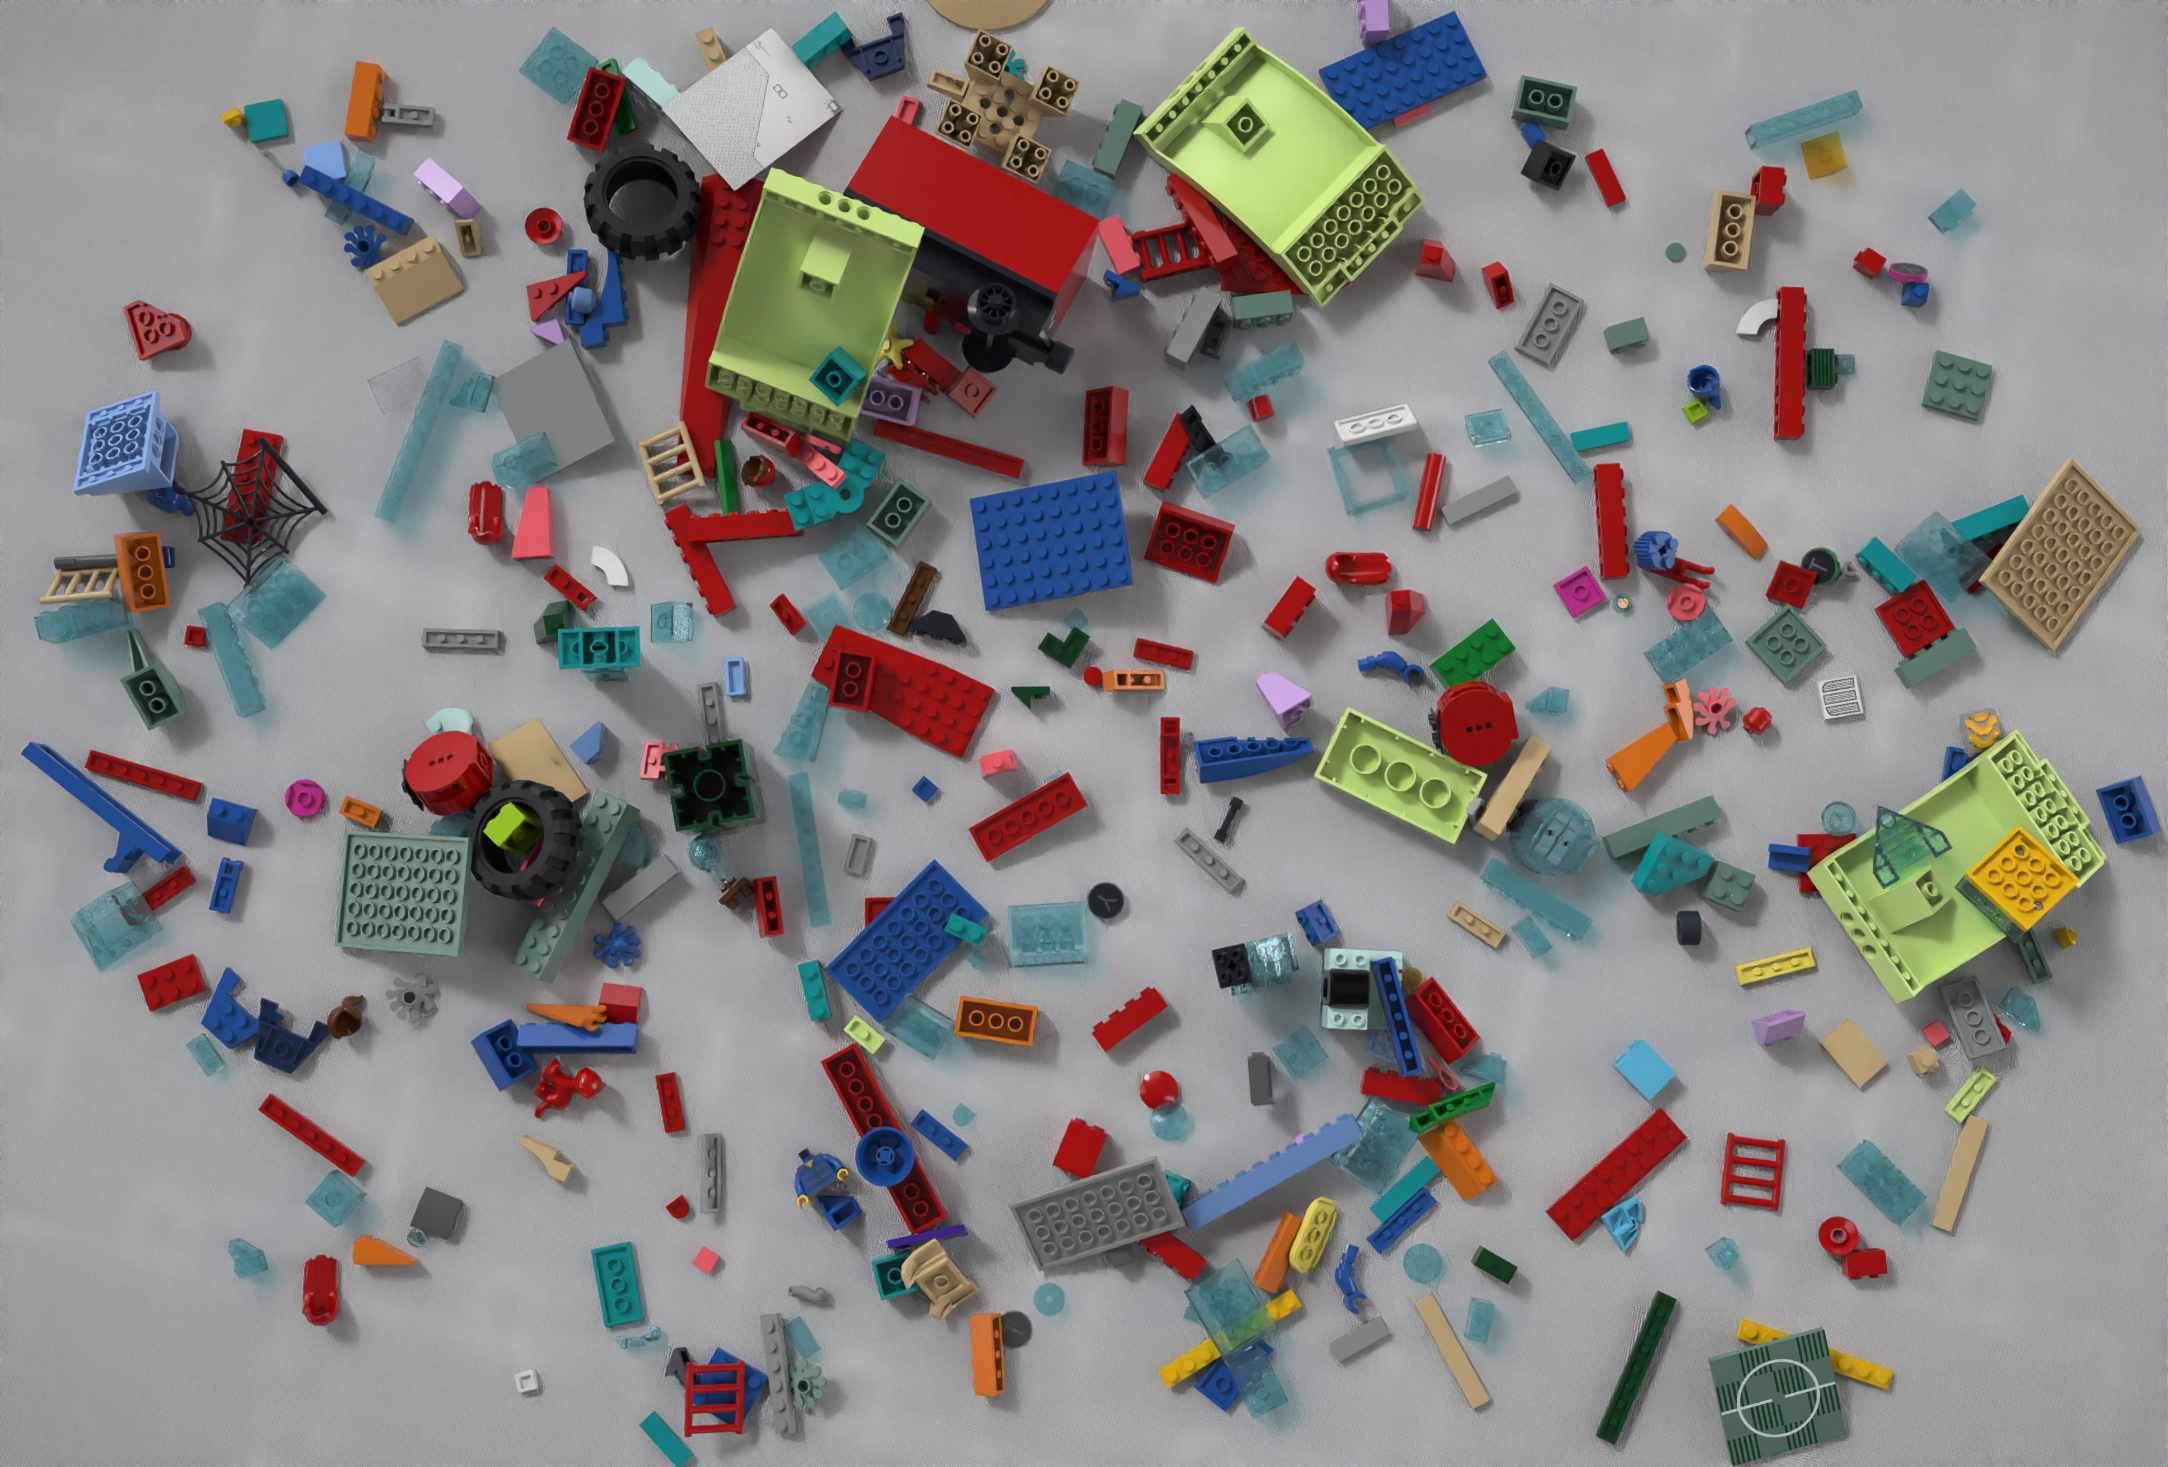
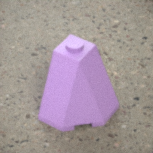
[1255,671,1314,731]

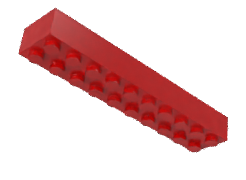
[821,1042,948,1235]

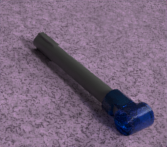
[54,546,175,570]

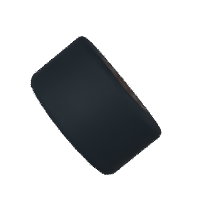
[1676,911,1702,945]

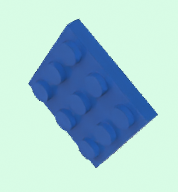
[693,1347,768,1424]

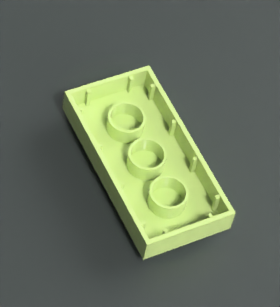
[1312,707,1487,845]

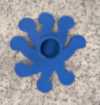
[344,225,387,269]
[593,922,641,968]

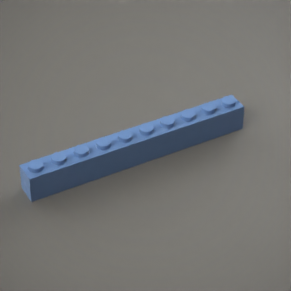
[1182,1113,1364,1231]

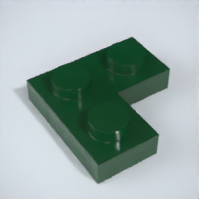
[1038,626,1091,669]

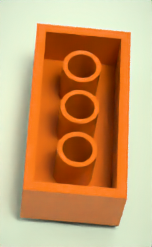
[954,995,1038,1046]

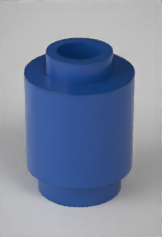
[1520,120,1547,149]

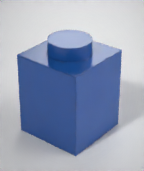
[1901,281,1929,308]

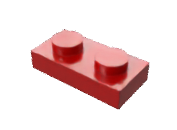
[770,593,806,636]

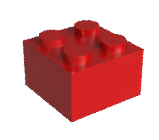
[1750,166,1787,216]

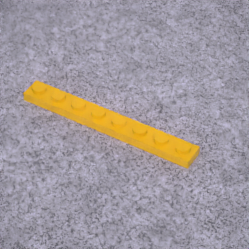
[1158,1288,1302,1389]
[1736,1318,1893,1389]

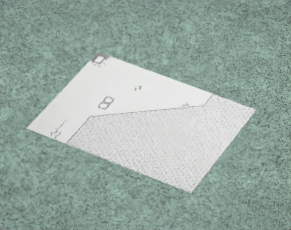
[662,28,843,191]

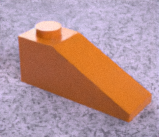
[1102,670,1164,692]
[353,1235,417,1265]

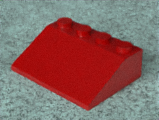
[1144,501,1235,583]

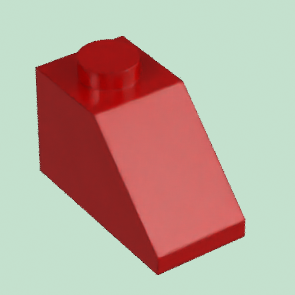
[1481,261,1515,309]

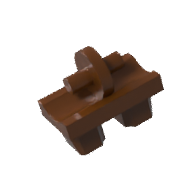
[718,876,754,911]

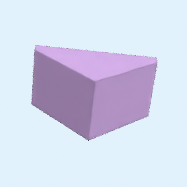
[530,319,566,346]

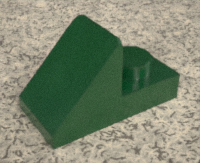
[1011,686,1050,711]

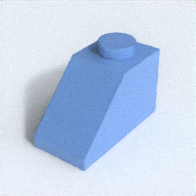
[569,721,605,765]

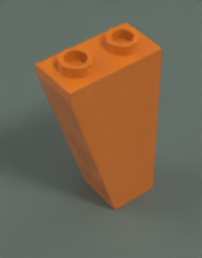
[1605,722,1678,792]

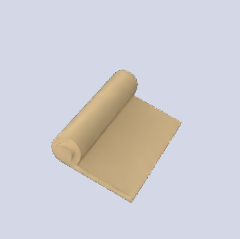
[487,718,588,821]

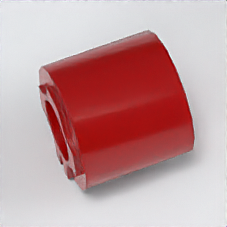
[1247,395,1274,422]

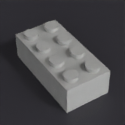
[1164,287,1222,372]

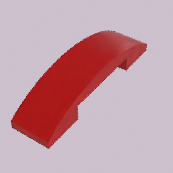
[1160,717,1180,794]

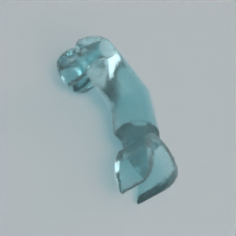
[617,1326,661,1349]

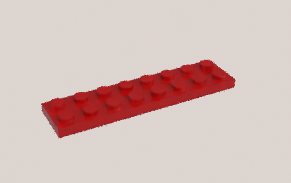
[1545,1108,1687,1242]

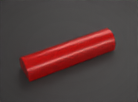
[1412,453,1446,532]

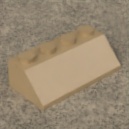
[1703,190,1756,273]

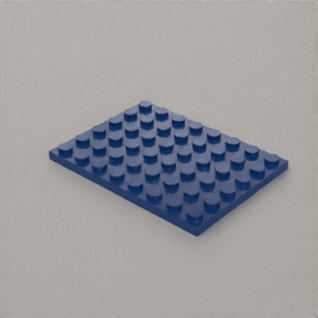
[970,471,1134,611]

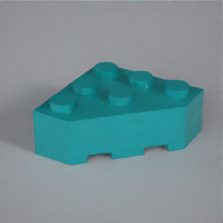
[1631,831,1715,896]

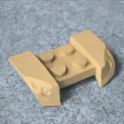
[901,1238,978,1320]

